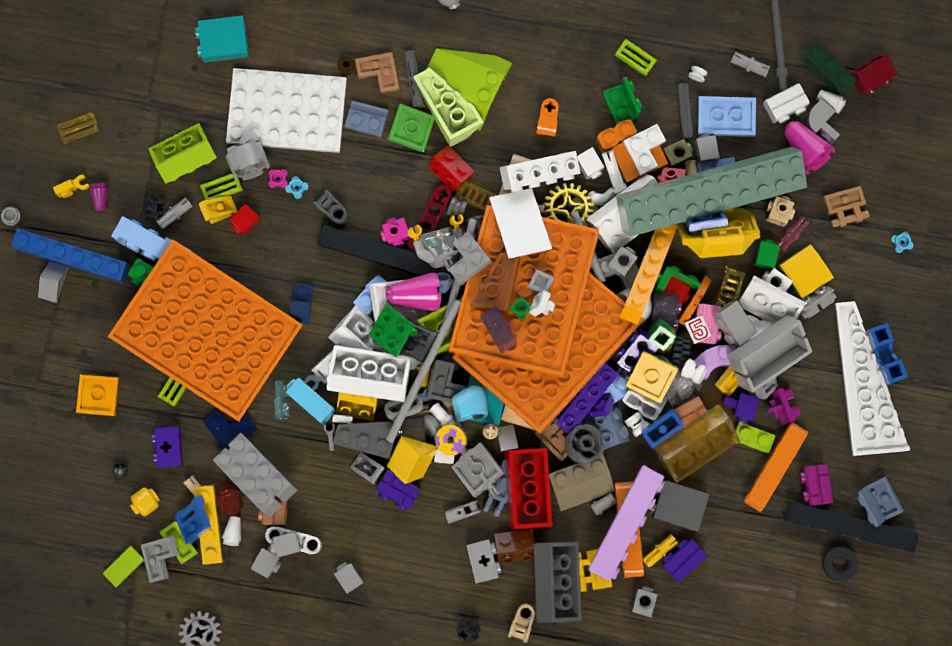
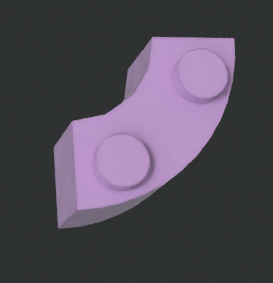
[694,345,736,380]

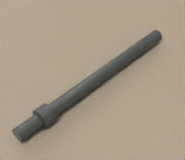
[771,0,788,92]

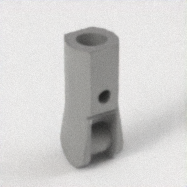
[444,500,481,524]

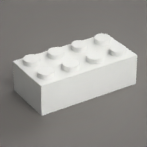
[586,173,658,253]
[327,345,411,402]

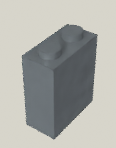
[650,480,709,532]

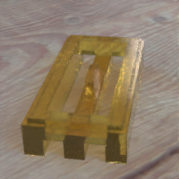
[57,112,100,144]

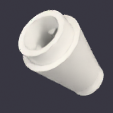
[816,90,846,114]
[222,516,241,546]

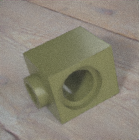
[663,139,693,168]

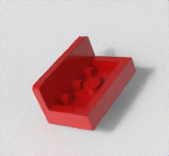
[428,145,475,192]

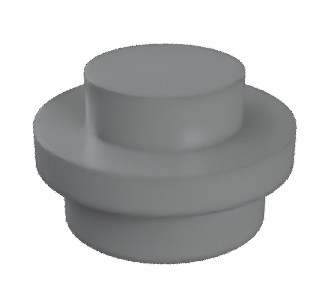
[1,207,21,226]

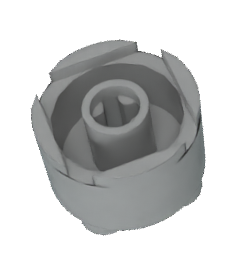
[226,139,270,181]

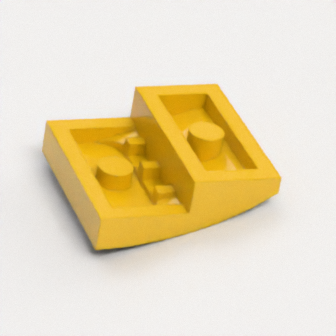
[779,245,834,299]

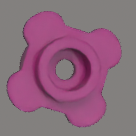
[269,169,288,188]

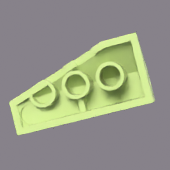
[413,68,484,147]

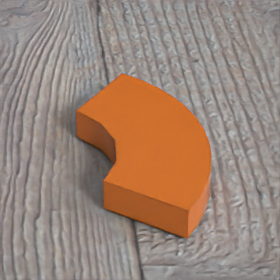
[679,276,711,325]

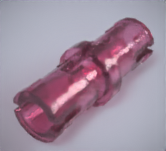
[776,216,810,252]

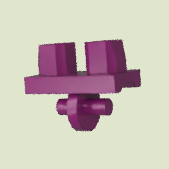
[767,388,801,425]

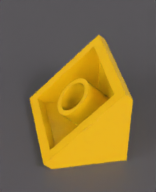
[387,436,438,484]

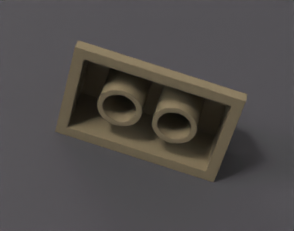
[549,454,615,511]

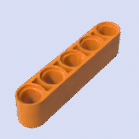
[744,422,808,512]
[614,481,644,578]

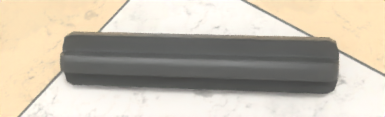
[677,83,693,139]

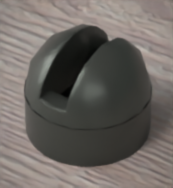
[112,462,128,478]

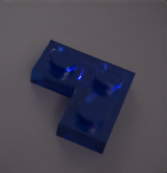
[203,410,258,450]

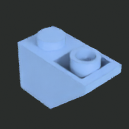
[602,365,631,404]

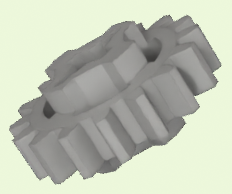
[179,611,222,646]

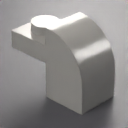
[806,99,840,144]

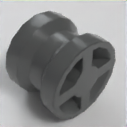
[447,197,468,218]

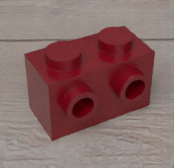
[849,54,897,94]

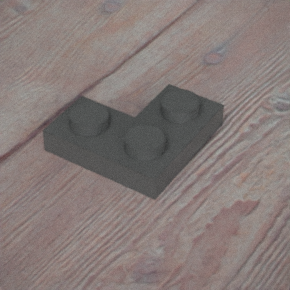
[425,359,468,403]

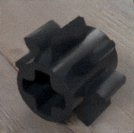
[142,194,166,219]
[456,618,481,643]

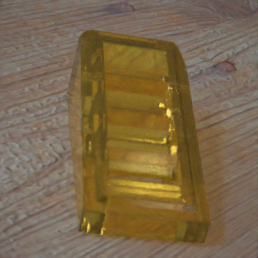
[455,181,497,212]
[715,266,746,306]

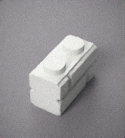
[763,83,809,124]

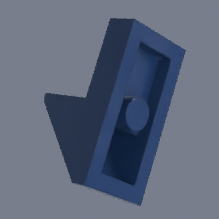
[290,284,313,324]

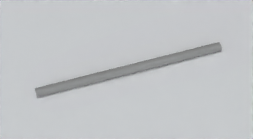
[386,300,461,443]

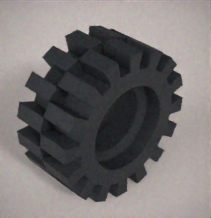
[670,334,691,370]

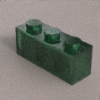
[800,41,857,96]

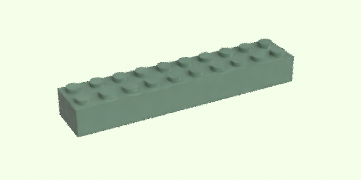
[616,147,807,237]

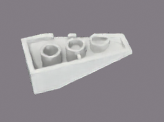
[328,305,391,354]

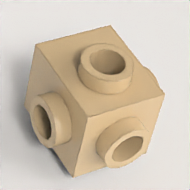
[766,195,795,227]

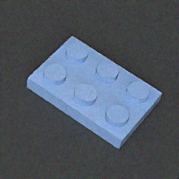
[698,96,756,137]

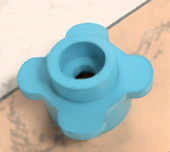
[285,176,308,199]
[891,232,913,253]

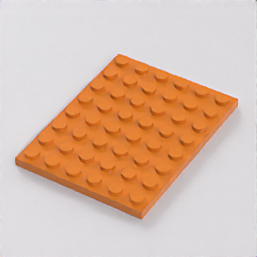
[449,205,599,378]
[108,240,302,421]
[453,273,644,434]

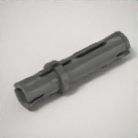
[403,51,425,109]

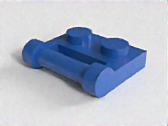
[175,496,211,544]

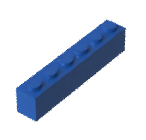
[11,228,130,284]

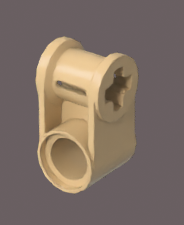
[508,603,535,643]

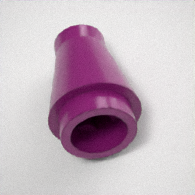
[90,183,109,211]

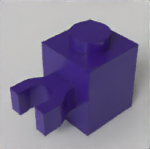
[722,393,760,424]

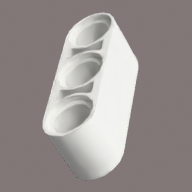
[265,527,322,554]

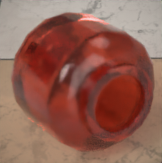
[216,487,244,517]

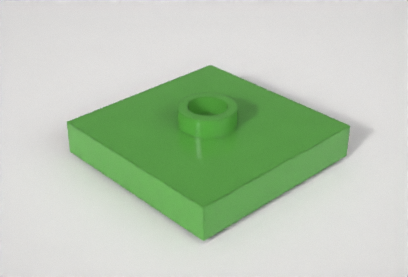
[387,104,434,152]

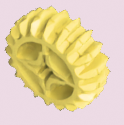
[543,183,594,227]

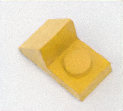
[199,195,238,224]

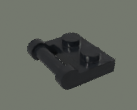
[400,317,439,363]

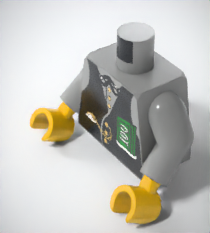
[407,214,463,271]

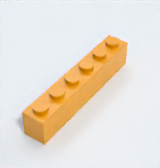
[620,224,678,325]

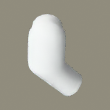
[587,188,616,206]

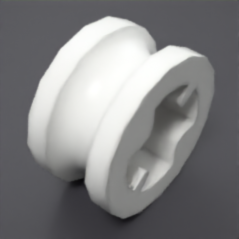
[688,66,707,82]

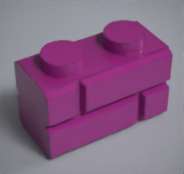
[799,464,833,506]

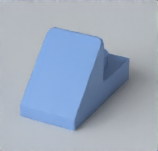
[353,275,387,315]

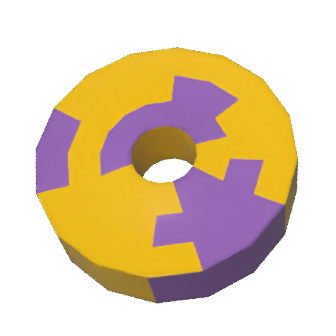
[435,424,467,456]

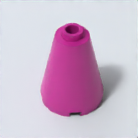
[784,121,835,174]
[385,273,441,311]

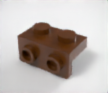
[494,529,535,564]

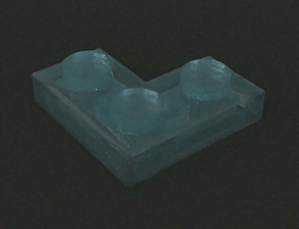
[274,381,290,421]

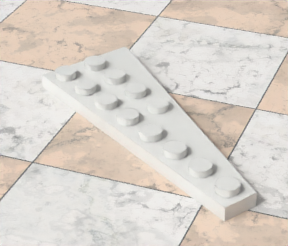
[835,301,910,456]

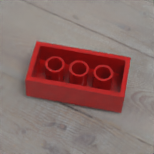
[504,448,552,529]

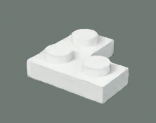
[623,124,666,176]

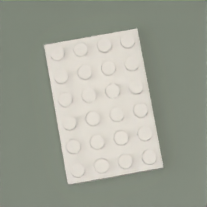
[226,68,347,153]

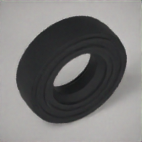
[822,546,858,582]

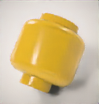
[130,487,160,516]

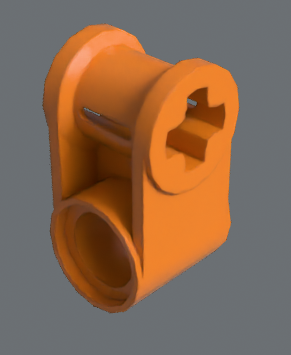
[536,98,559,137]

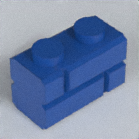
[641,409,684,448]

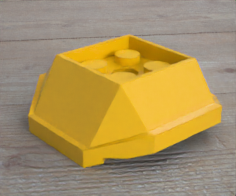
[677,207,760,258]

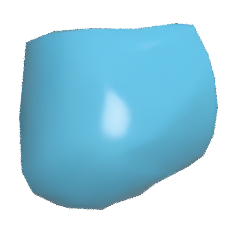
[452,385,488,422]

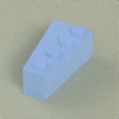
[111,216,192,263]

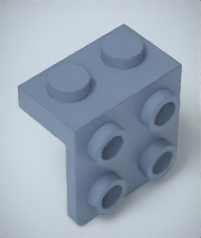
[578,405,630,449]
[858,476,904,527]

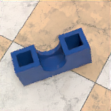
[865,323,908,385]

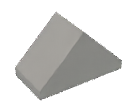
[38,261,69,303]
[350,452,385,484]

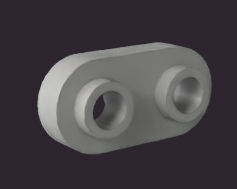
[385,395,424,420]

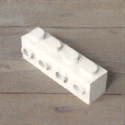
[500,151,580,192]

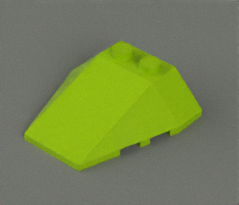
[426,48,512,131]

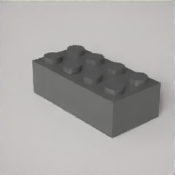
[534,542,582,623]

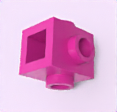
[380,218,410,247]

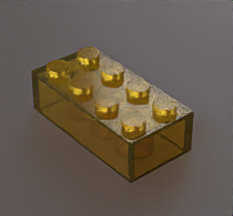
[654,405,740,483]

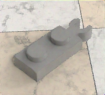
[304,343,343,390]

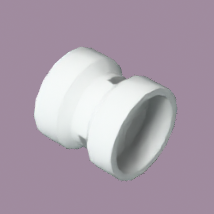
[681,359,708,384]
[625,411,650,437]

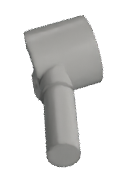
[324,423,336,451]

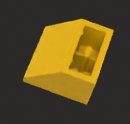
[336,392,379,422]

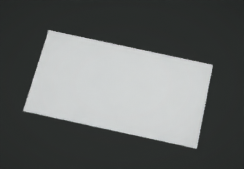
[489,188,552,258]

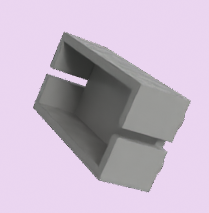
[727,315,812,393]
[213,433,297,518]

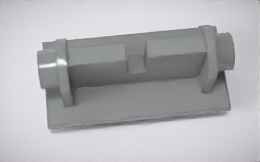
[801,285,836,319]

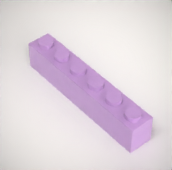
[588,465,665,581]

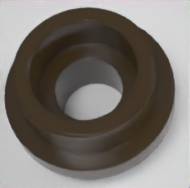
[337,56,356,75]

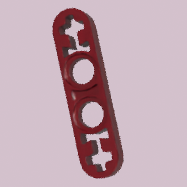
[408,185,451,253]

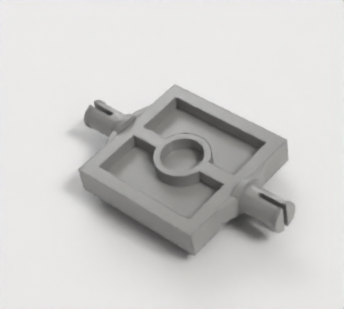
[451,442,505,498]

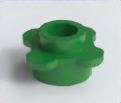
[510,297,531,320]

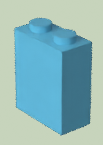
[286,378,336,426]

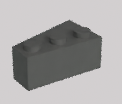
[333,421,397,459]

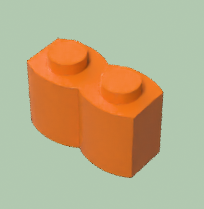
[596,120,637,153]

